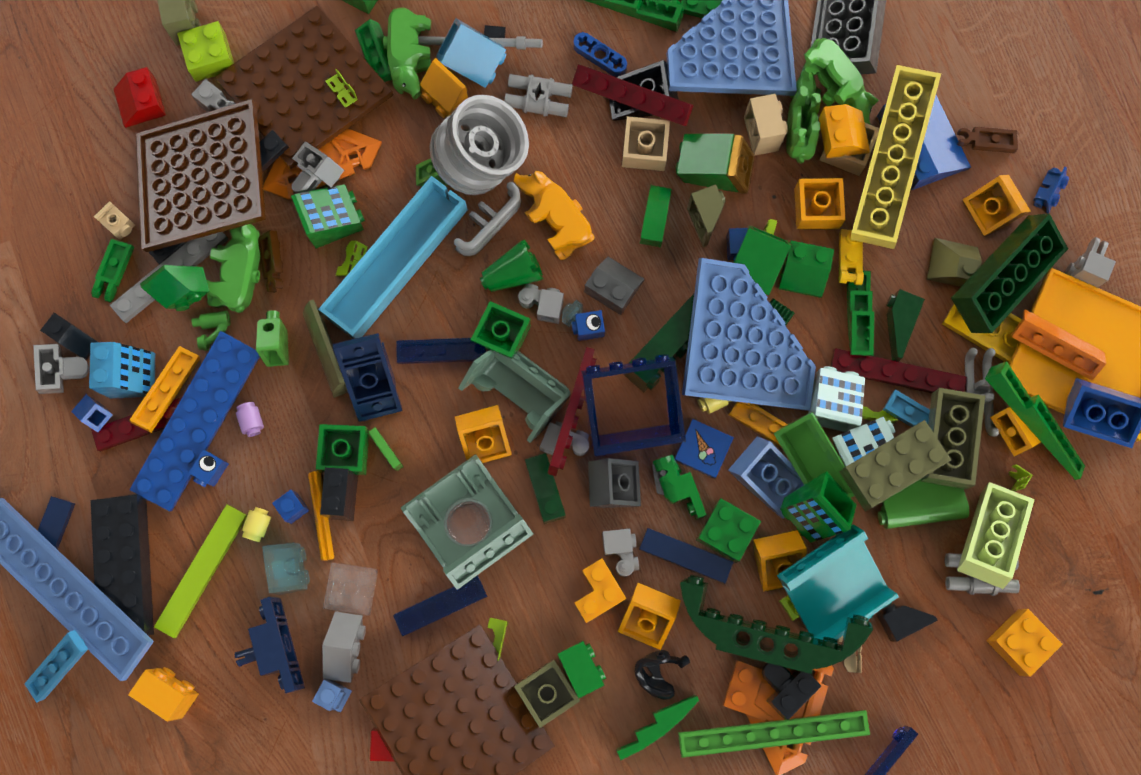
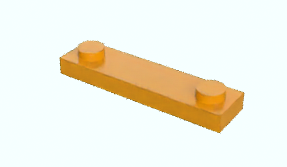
[130,346,200,433]

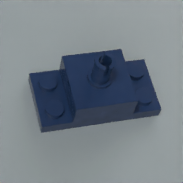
[333,333,402,422]
[234,597,305,693]

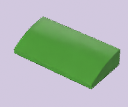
[774,412,855,498]

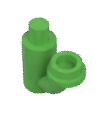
[192,311,231,351]

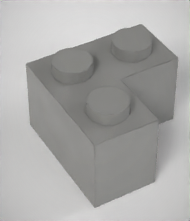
[322,611,366,683]

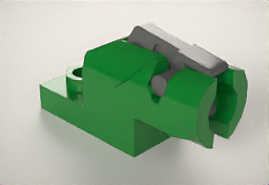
[652,455,707,520]

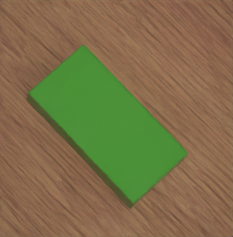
[368,427,404,471]

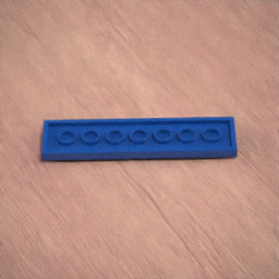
[129,331,260,512]

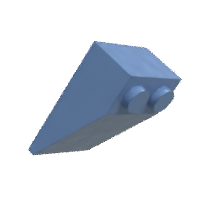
[728,436,804,519]

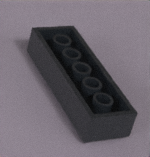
[90,494,154,635]

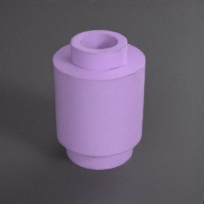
[236,402,264,437]

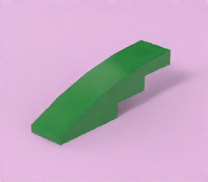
[847,271,874,356]
[616,695,699,760]

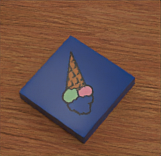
[675,419,734,479]

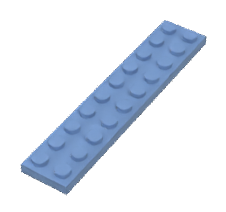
[0,498,154,681]

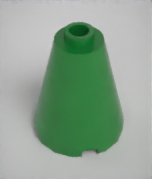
[480,239,544,292]

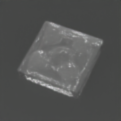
[323,562,378,616]

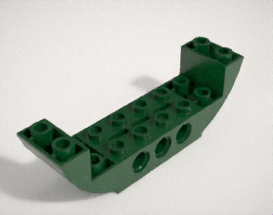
[680,575,873,674]

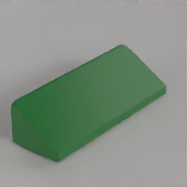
[355,19,392,82]

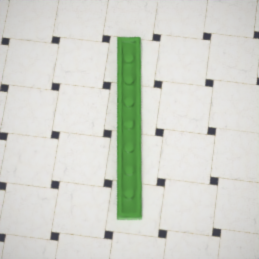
[678,710,870,758]

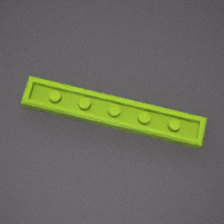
[154,504,247,638]

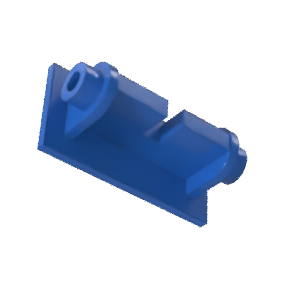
[1033,167,1069,214]

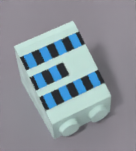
[808,366,865,432]
[832,417,896,466]

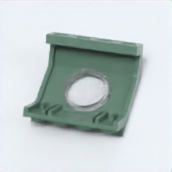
[401,454,533,590]

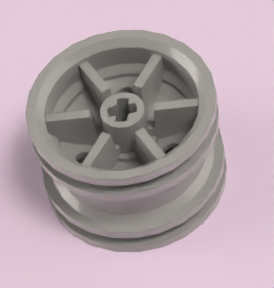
[430,95,529,195]

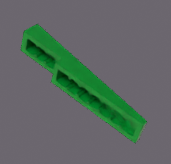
[585,0,684,32]
[985,361,1085,480]

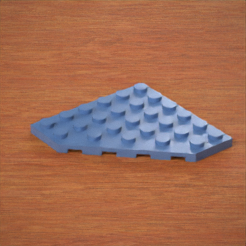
[666,0,797,96]
[682,258,816,411]

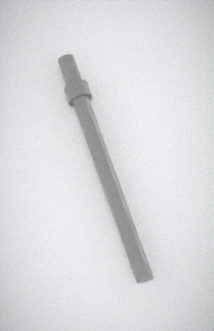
[418,36,543,50]

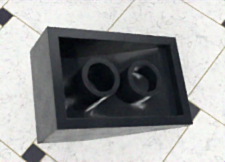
[609,60,679,121]

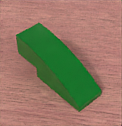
[639,185,672,248]

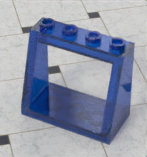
[581,354,686,456]

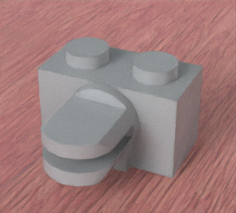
[291,141,344,193]
[1065,237,1116,288]
[33,344,89,394]

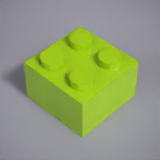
[177,21,234,82]

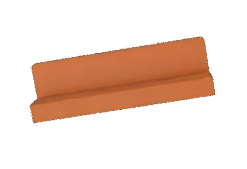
[1012,310,1106,381]

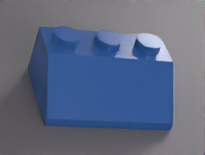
[1063,378,1141,448]

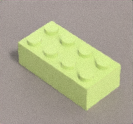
[957,482,1035,589]

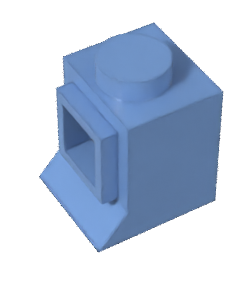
[312,679,352,712]

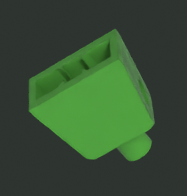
[256,310,289,367]

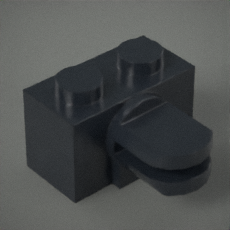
[762,663,821,720]

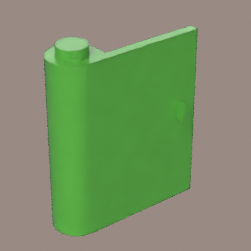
[878,479,969,529]

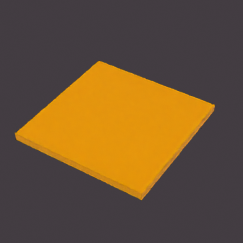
[1009,268,1141,414]

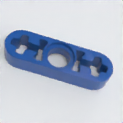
[574,32,627,77]

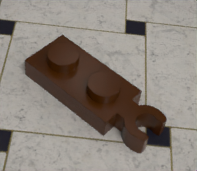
[957,127,1018,153]
[258,230,283,293]

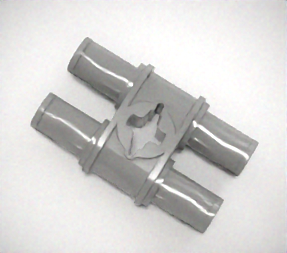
[504,74,573,118]
[945,553,1020,596]

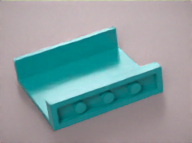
[777,524,899,640]

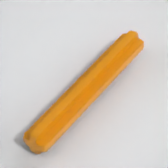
[308,471,334,561]

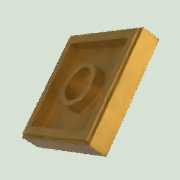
[727,135,755,194]

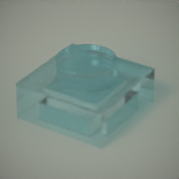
[562,300,583,327]

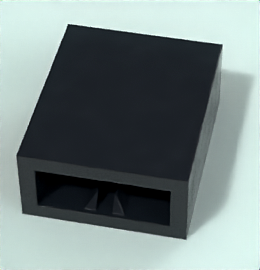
[320,467,358,521]

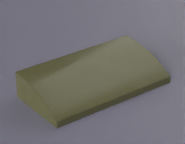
[303,299,348,398]

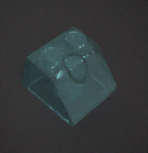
[262,543,310,595]

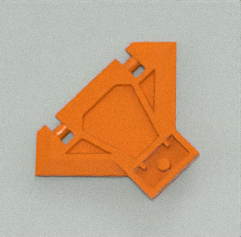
[263,129,382,200]
[722,660,834,775]

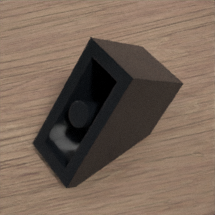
[40,313,98,360]
[877,604,938,642]

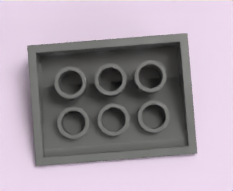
[811,0,886,75]

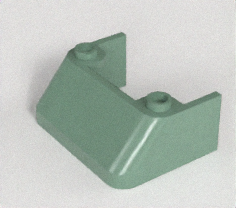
[458,350,571,443]

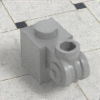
[191,79,235,112]
[518,284,564,324]
[540,421,589,456]
[602,529,639,577]

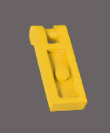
[839,229,864,285]

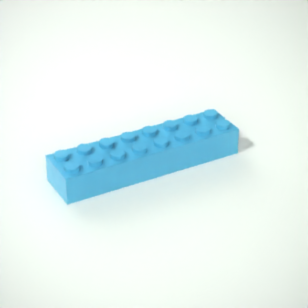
[318,176,468,339]

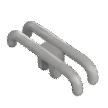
[454,182,521,256]
[965,348,999,437]

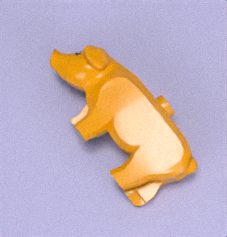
[514,171,595,260]

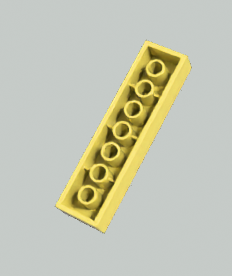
[851,65,941,249]

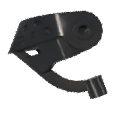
[635,650,690,700]

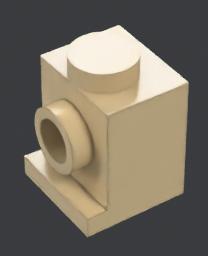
[94,201,135,240]

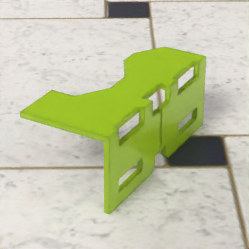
[325,69,358,108]
[335,241,368,276]
[862,406,898,424]
[1008,464,1033,491]
[488,618,508,661]

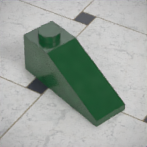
[886,289,925,362]
[525,453,566,524]

